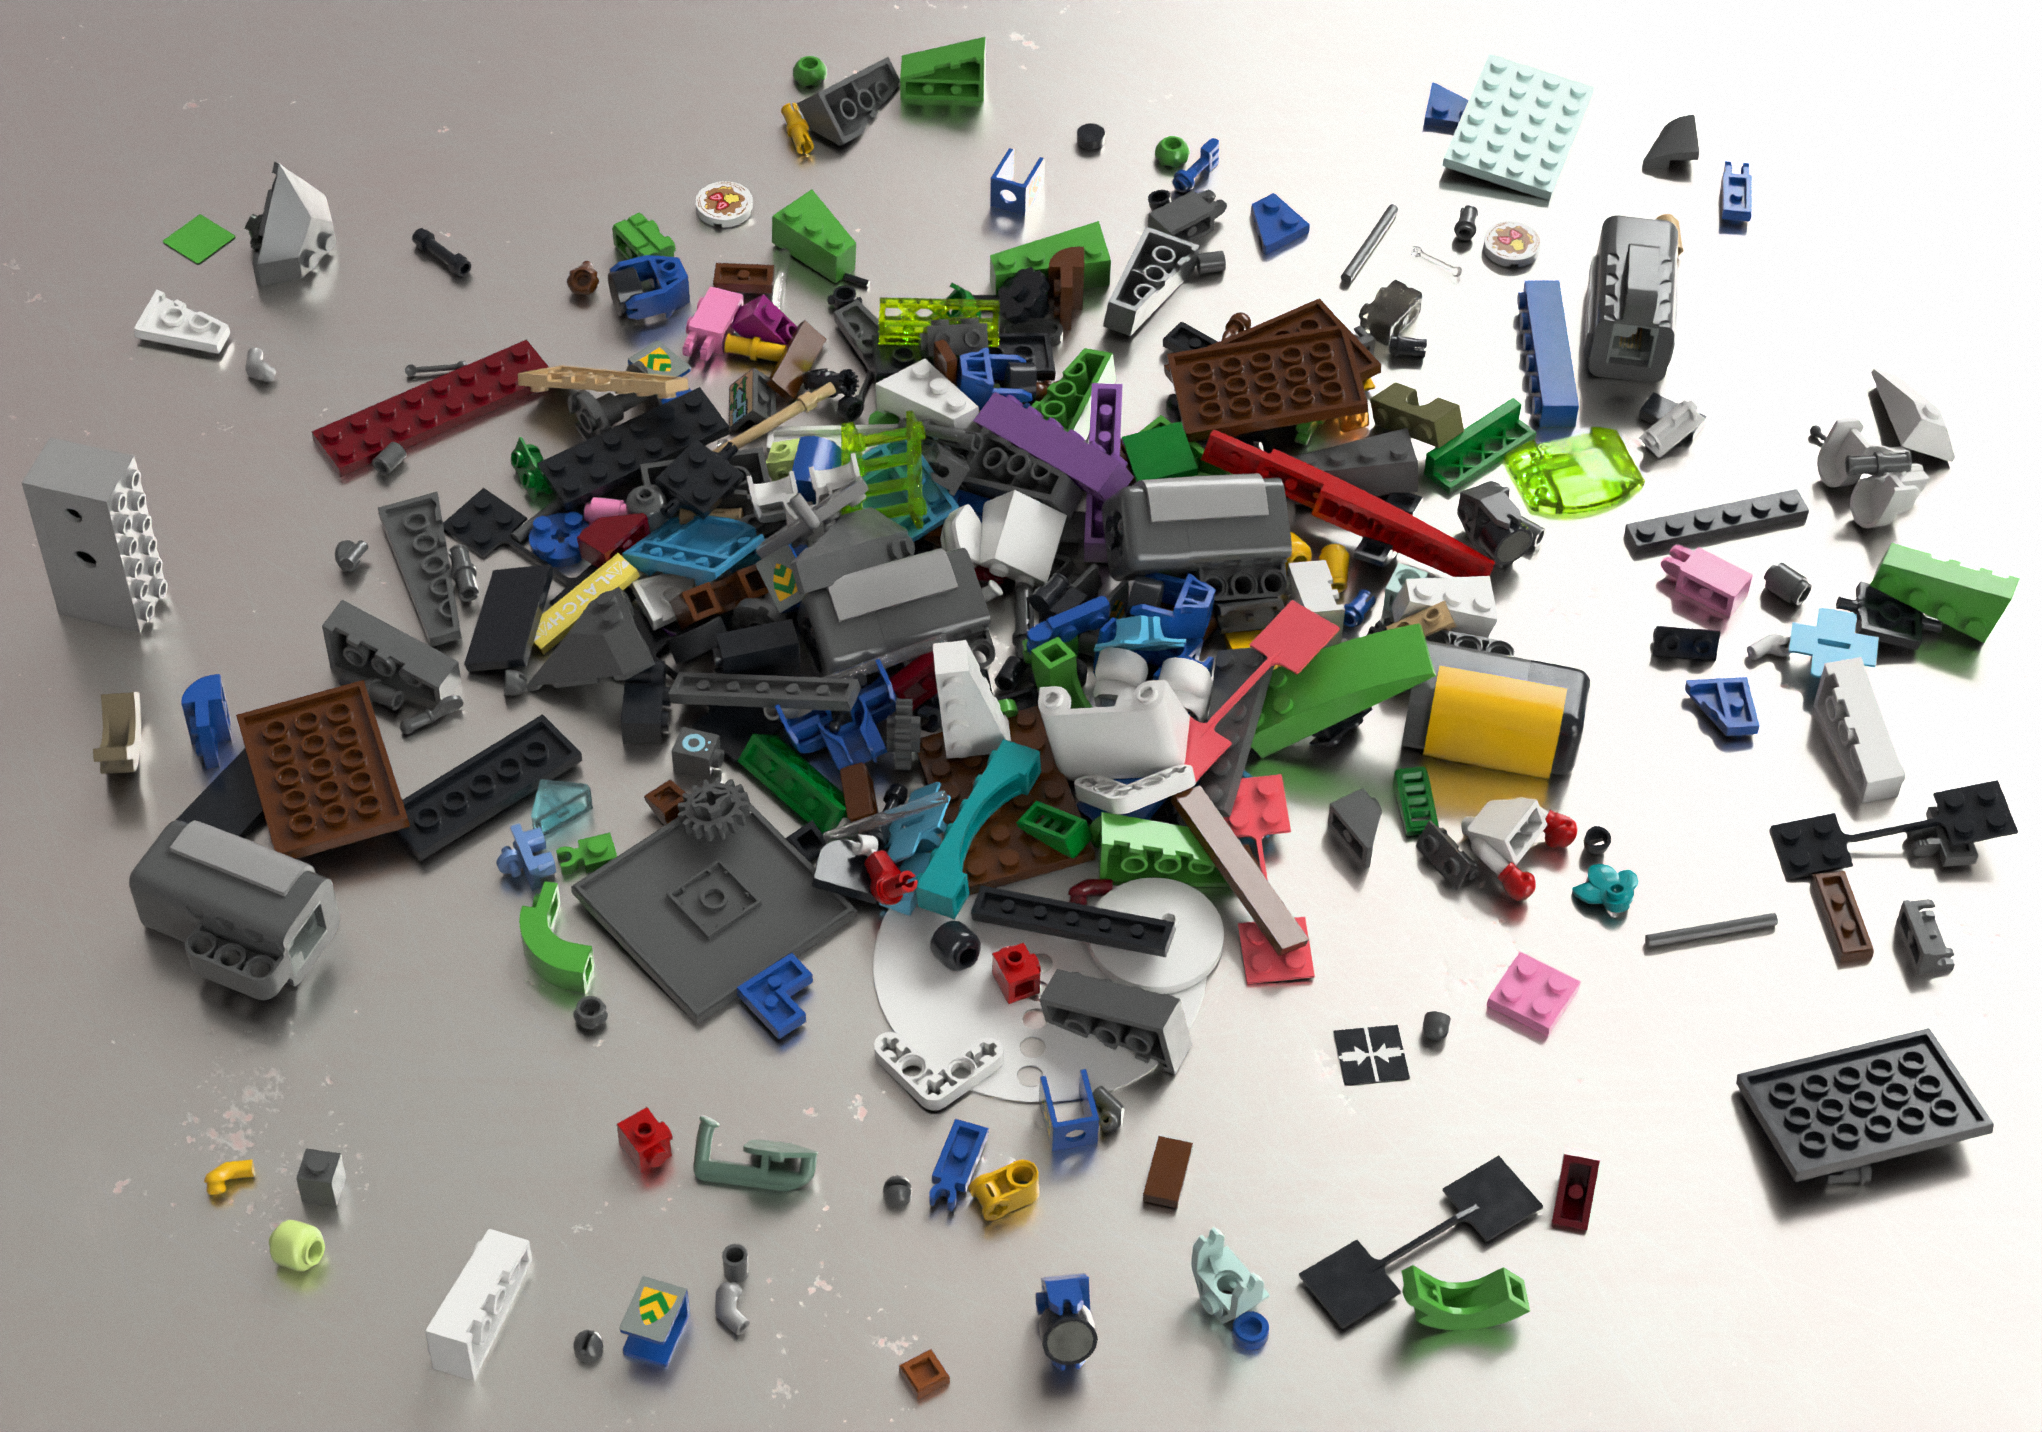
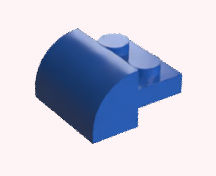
[792,436,845,505]
[181,674,231,769]

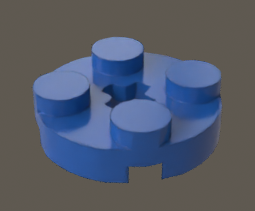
[529,512,589,567]

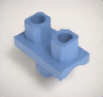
[496,823,556,891]

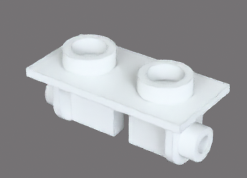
[1639,399,1705,459]

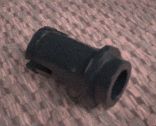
[1389,333,1427,358]

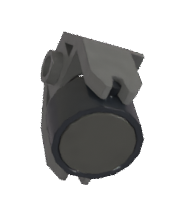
[1457,480,1533,568]

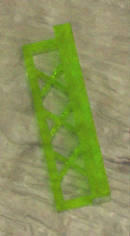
[878,297,1000,347]

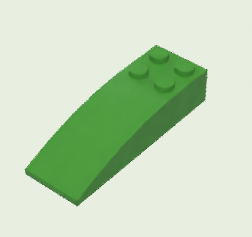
[1251,623,1436,758]

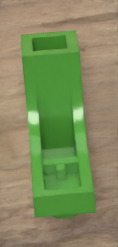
[1031,637,1093,709]
[519,881,594,993]
[1401,1265,1530,1330]

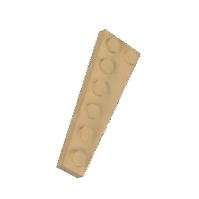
[518,365,688,399]

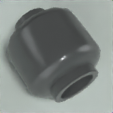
[626,485,667,531]

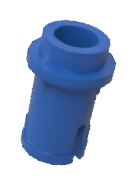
[1343,589,1376,627]

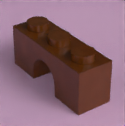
[669,564,769,630]

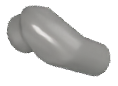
[715,1282,750,1335]

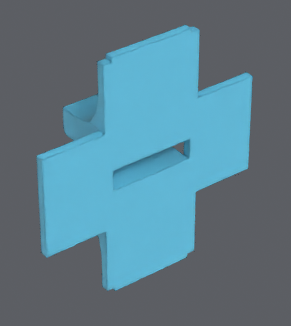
[1788,607,1879,679]
[1094,615,1186,652]
[884,782,951,863]

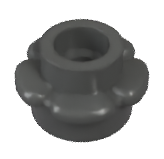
[573,996,608,1029]

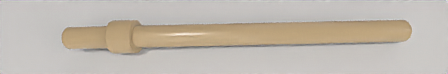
[712,382,836,453]

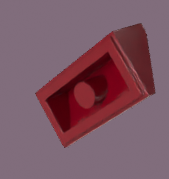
[889,647,938,711]

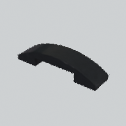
[1353,492,1423,567]

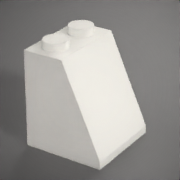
[979,490,1067,588]

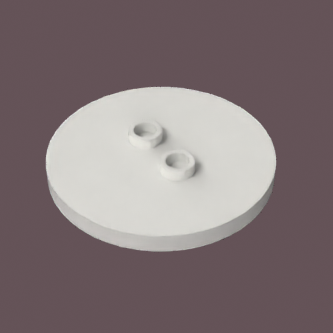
[1088,878,1224,994]

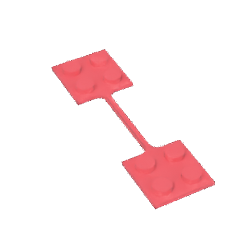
[1184,600,1340,790]
[1223,774,1315,984]

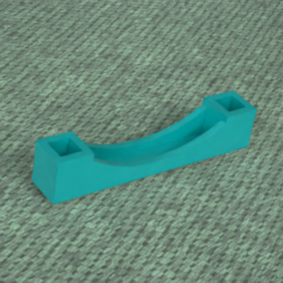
[914,739,1041,919]

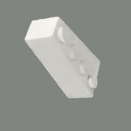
[933,640,1011,759]
[1813,657,1906,803]
[425,1229,532,1381]

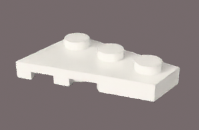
[133,289,230,354]

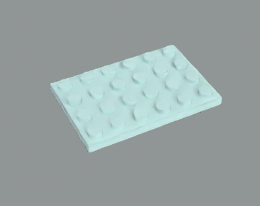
[1442,54,1595,201]

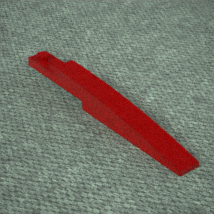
[1201,429,1495,577]

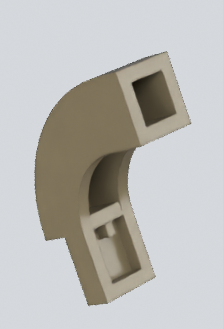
[93,692,141,774]

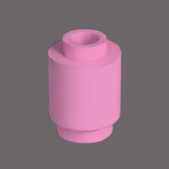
[584,497,627,526]

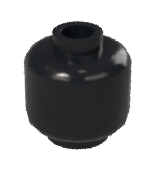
[930,920,981,971]

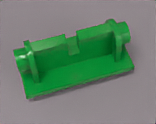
[511,437,553,501]

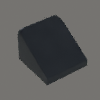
[786,820,828,862]

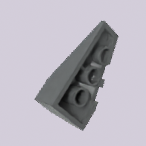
[797,57,900,145]

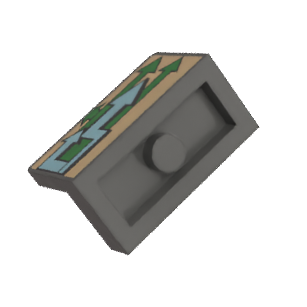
[729,367,776,431]

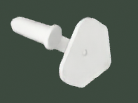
[941,504,1003,602]

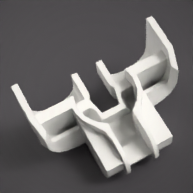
[1817,417,1930,528]
[746,453,860,549]
[1093,647,1212,723]

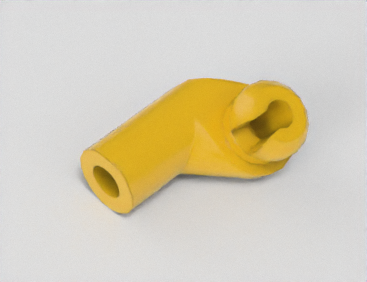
[204,1159,254,1195]

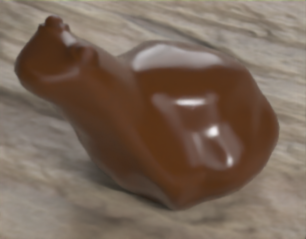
[566,260,599,295]

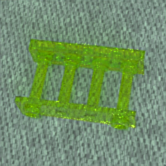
[841,410,927,529]

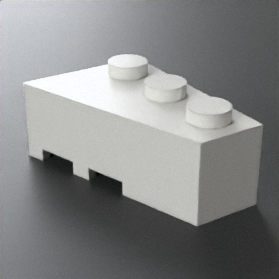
[875,359,980,433]
[1283,560,1345,649]
[1392,576,1498,638]

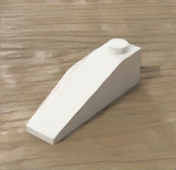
[1870,368,1956,462]

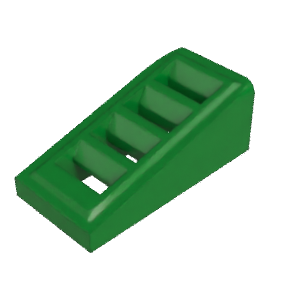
[1393,766,1439,836]
[1016,800,1092,858]

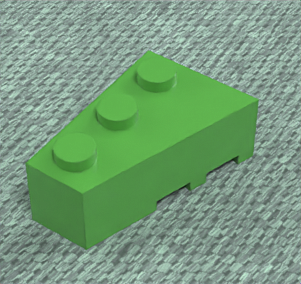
[900,36,986,102]
[772,189,856,283]

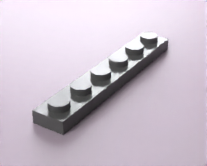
[668,672,861,711]

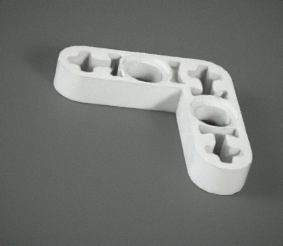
[1074,764,1196,814]
[874,1032,1004,1111]

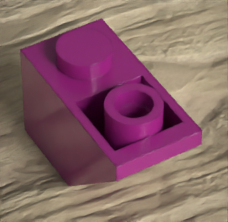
[730,294,797,346]

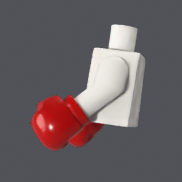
[1461,797,1579,901]

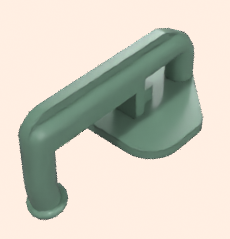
[693,1116,818,1191]

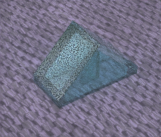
[531,779,593,836]

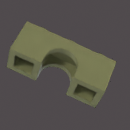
[1370,382,1464,448]

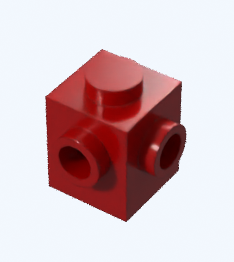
[992,942,1041,1004]
[617,1107,673,1173]

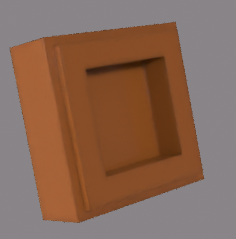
[899,1349,950,1400]

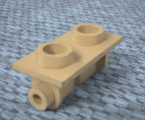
[1386,600,1457,637]

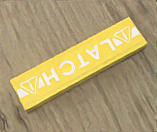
[533,553,640,655]

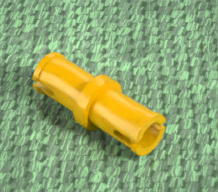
[781,103,814,154]
[724,333,787,362]

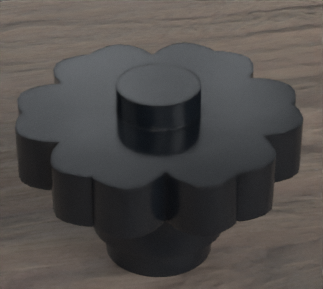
[995,267,1051,324]

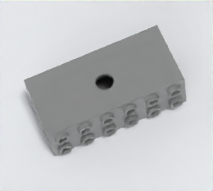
[22,437,168,632]

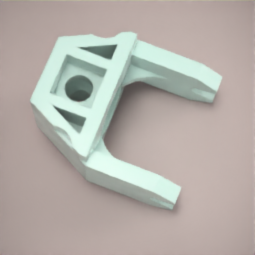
[1191,1227,1270,1324]

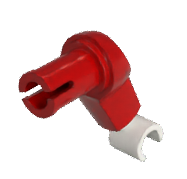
[852,835,918,906]

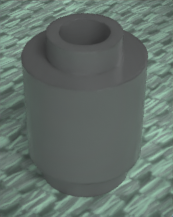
[1763,562,1812,606]

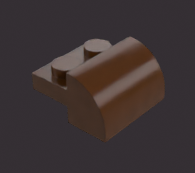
[1048,246,1084,330]

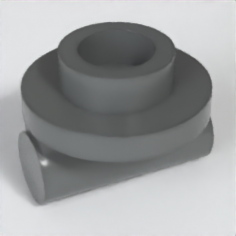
[335,540,368,572]

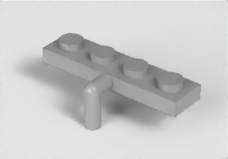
[756,476,869,559]

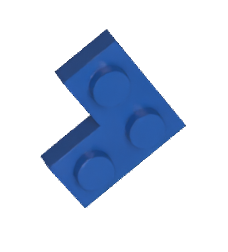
[737,953,813,1039]

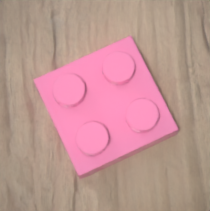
[1487,952,1581,1036]

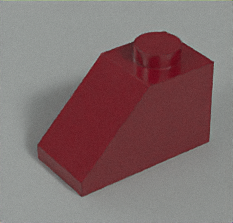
[577,513,650,568]
[1552,1146,1600,1230]

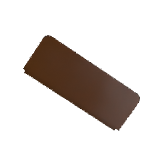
[840,762,880,830]

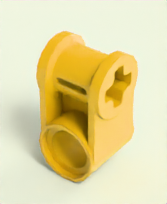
[968,1159,1039,1221]

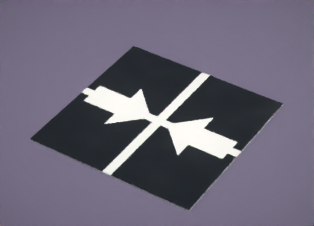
[1333,1024,1410,1085]

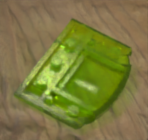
[1504,427,1645,514]

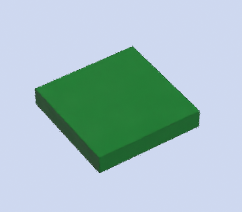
[1122,421,1198,482]

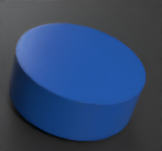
[1232,1311,1269,1350]

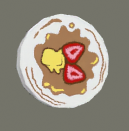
[696,181,753,227]
[1483,221,1541,267]

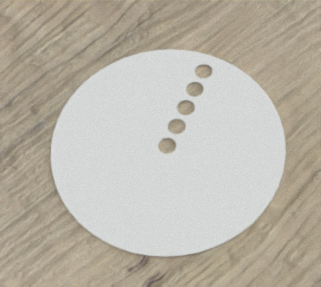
[873,845,1207,1104]

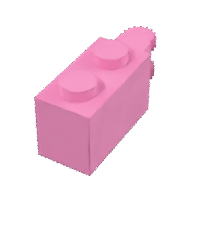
[682,286,744,361]
[1660,544,1753,618]

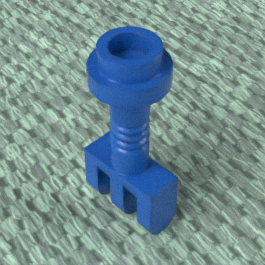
[1172,138,1219,193]

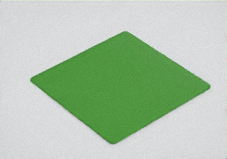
[163,214,235,264]

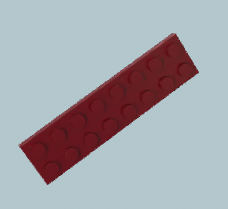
[312,339,549,477]

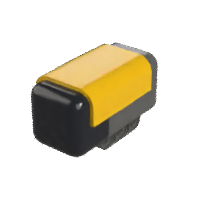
[1401,630,1591,779]

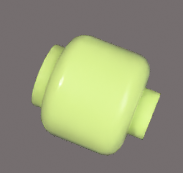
[269,1220,325,1271]

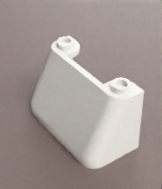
[1038,680,1190,781]

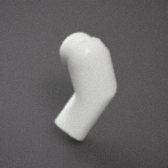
[1746,633,1792,660]

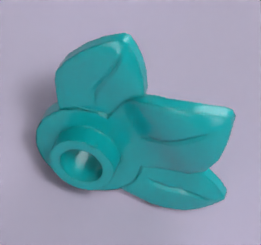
[1572,864,1639,913]

